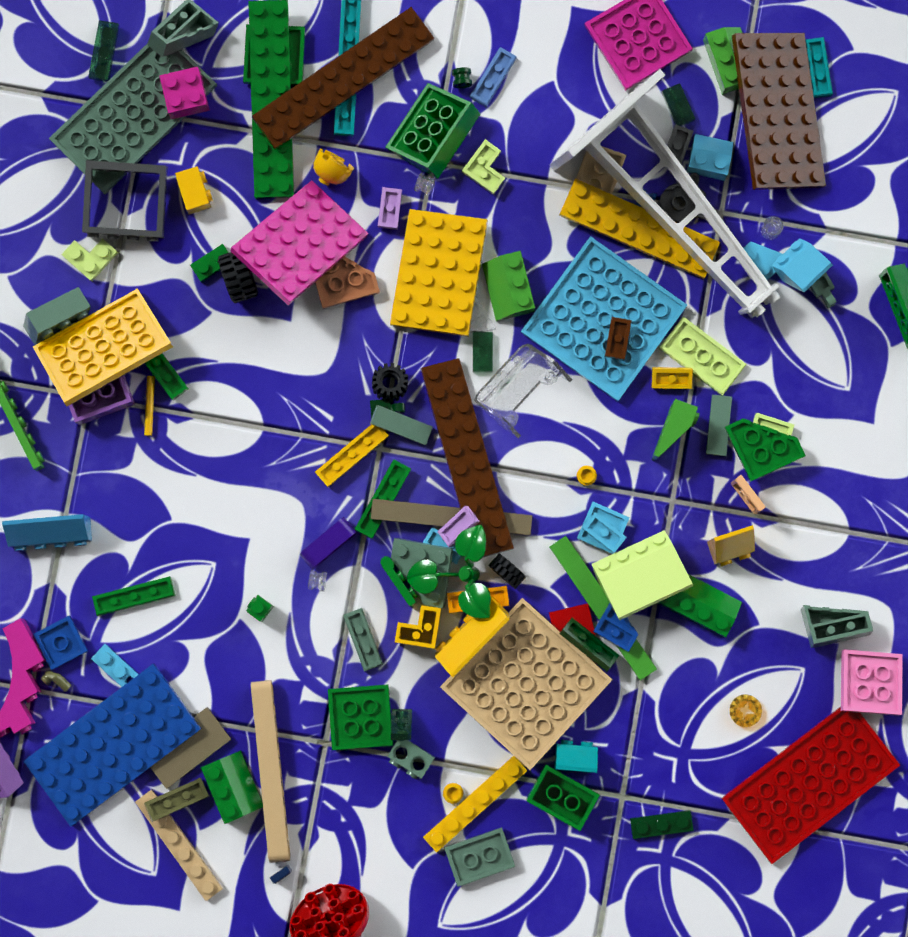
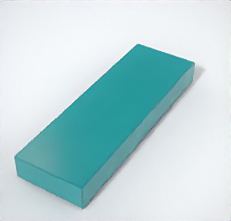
[806,37,833,98]

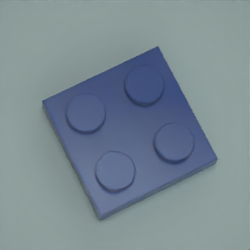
[33,615,88,670]

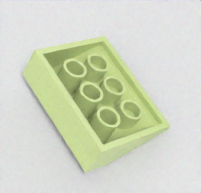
[592,530,693,620]

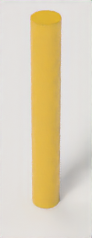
[144,376,155,436]

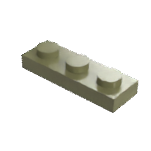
[144,778,209,822]

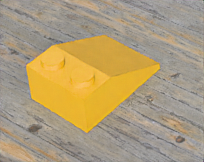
[707,525,755,567]

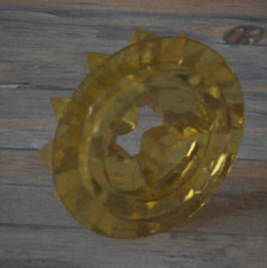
[730,694,762,727]

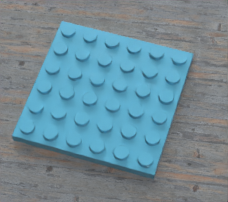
[521,236,687,402]

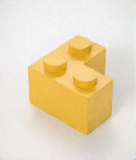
[395,605,441,649]

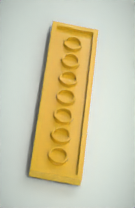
[559,178,720,279]

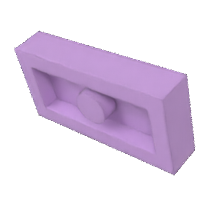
[378,187,402,230]

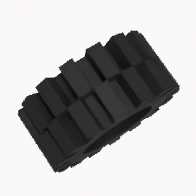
[372,363,408,402]
[488,553,526,589]

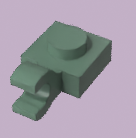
[810,272,837,309]

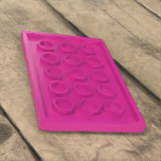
[230,180,369,305]

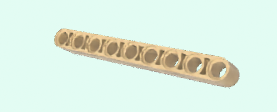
[251,680,290,863]

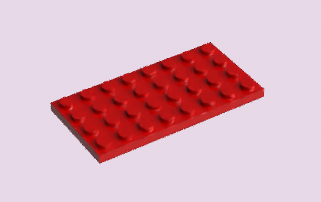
[721,706,900,864]

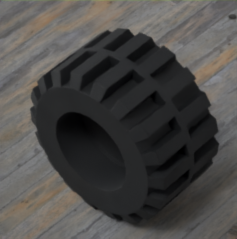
[218,252,258,303]

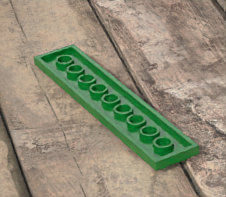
[248,0,294,199]

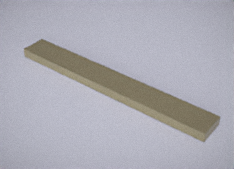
[371,499,532,536]

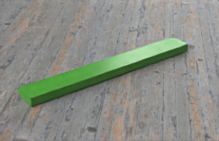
[549,536,657,681]

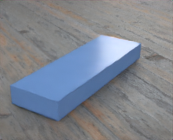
[470,47,517,108]

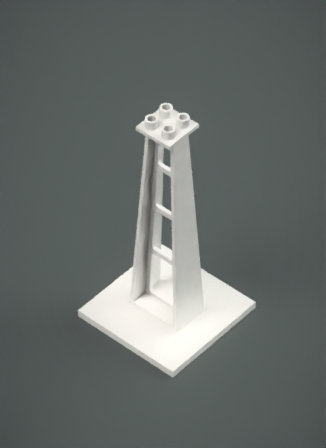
[549,69,780,318]

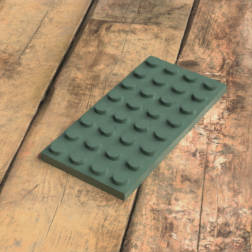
[49,43,217,194]

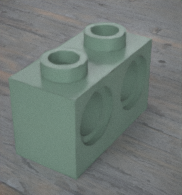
[387,736,435,779]

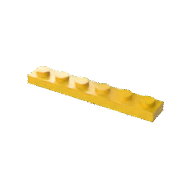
[423,755,527,853]

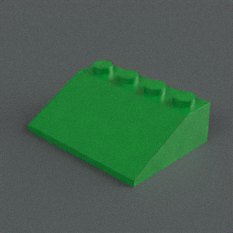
[385,83,481,179]

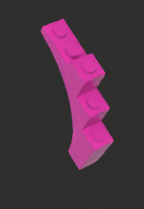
[0,618,46,738]

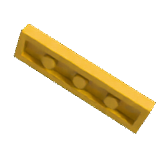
[315,425,389,487]

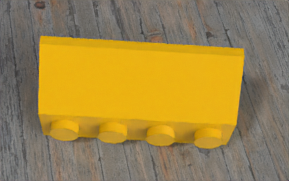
[435,596,510,677]

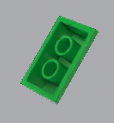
[201,751,263,824]

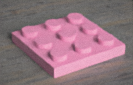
[841,649,903,716]

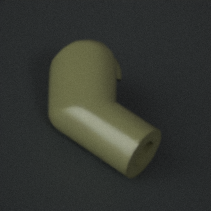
[41,670,72,692]

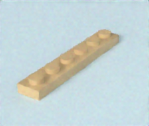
[135,789,223,901]

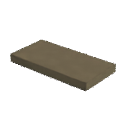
[150,707,231,789]

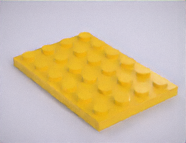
[390,209,488,337]
[33,288,173,407]

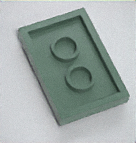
[444,827,515,887]

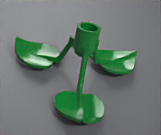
[407,525,491,618]

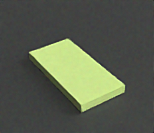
[659,317,747,396]

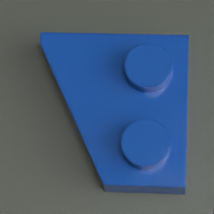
[593,603,639,652]

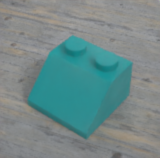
[554,740,598,773]

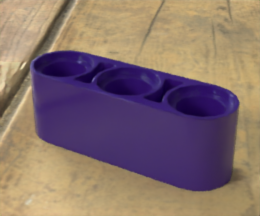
[300,517,357,570]

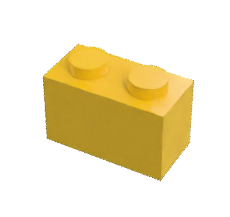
[175,166,213,215]

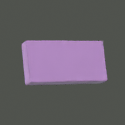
[438,506,480,547]

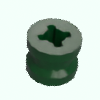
[452,67,472,88]

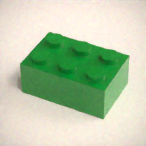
[526,764,600,831]

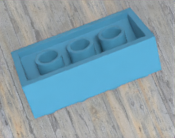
[2,514,92,551]

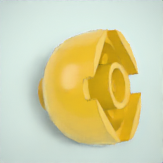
[313,148,354,186]

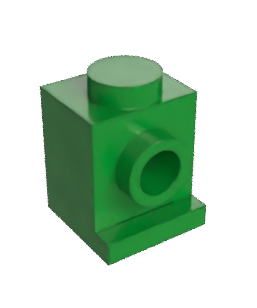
[246,595,274,622]

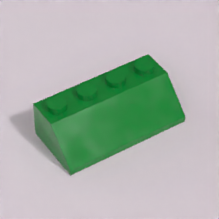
[879,263,908,349]
[658,574,742,638]

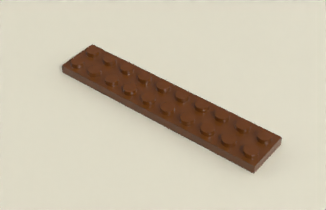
[252,7,434,149]
[420,358,514,558]

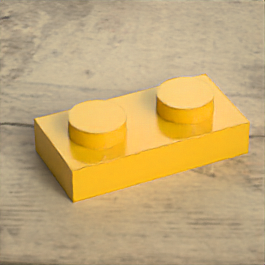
[651,367,693,389]

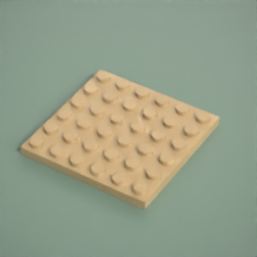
[440,598,612,770]

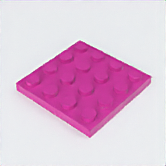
[584,0,693,91]

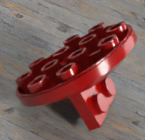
[289,884,369,937]

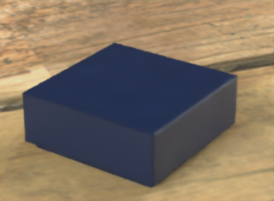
[270,865,292,884]

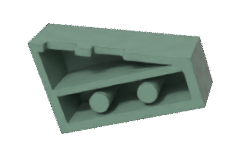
[147,0,219,57]
[23,287,91,345]
[801,605,873,648]

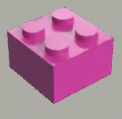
[159,66,210,120]

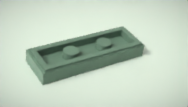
[706,395,732,457]
[370,405,433,445]
[343,608,383,672]

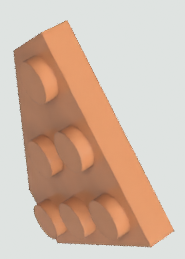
[315,257,380,309]

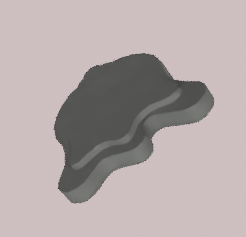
[657,173,706,223]

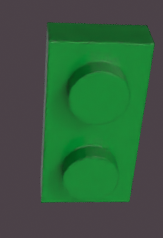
[190,244,229,283]

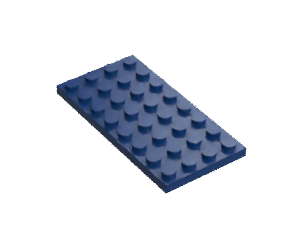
[24,664,202,827]

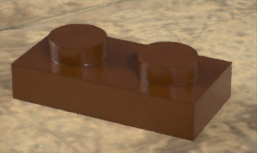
[605,317,632,360]

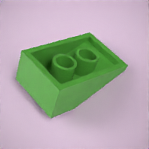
[651,399,700,461]

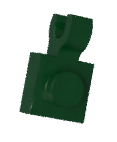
[370,399,405,419]

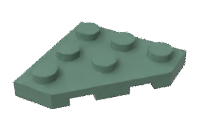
[391,538,454,608]

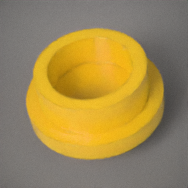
[577,466,597,486]
[443,783,463,804]

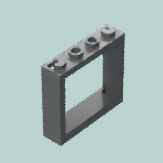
[82,160,168,242]

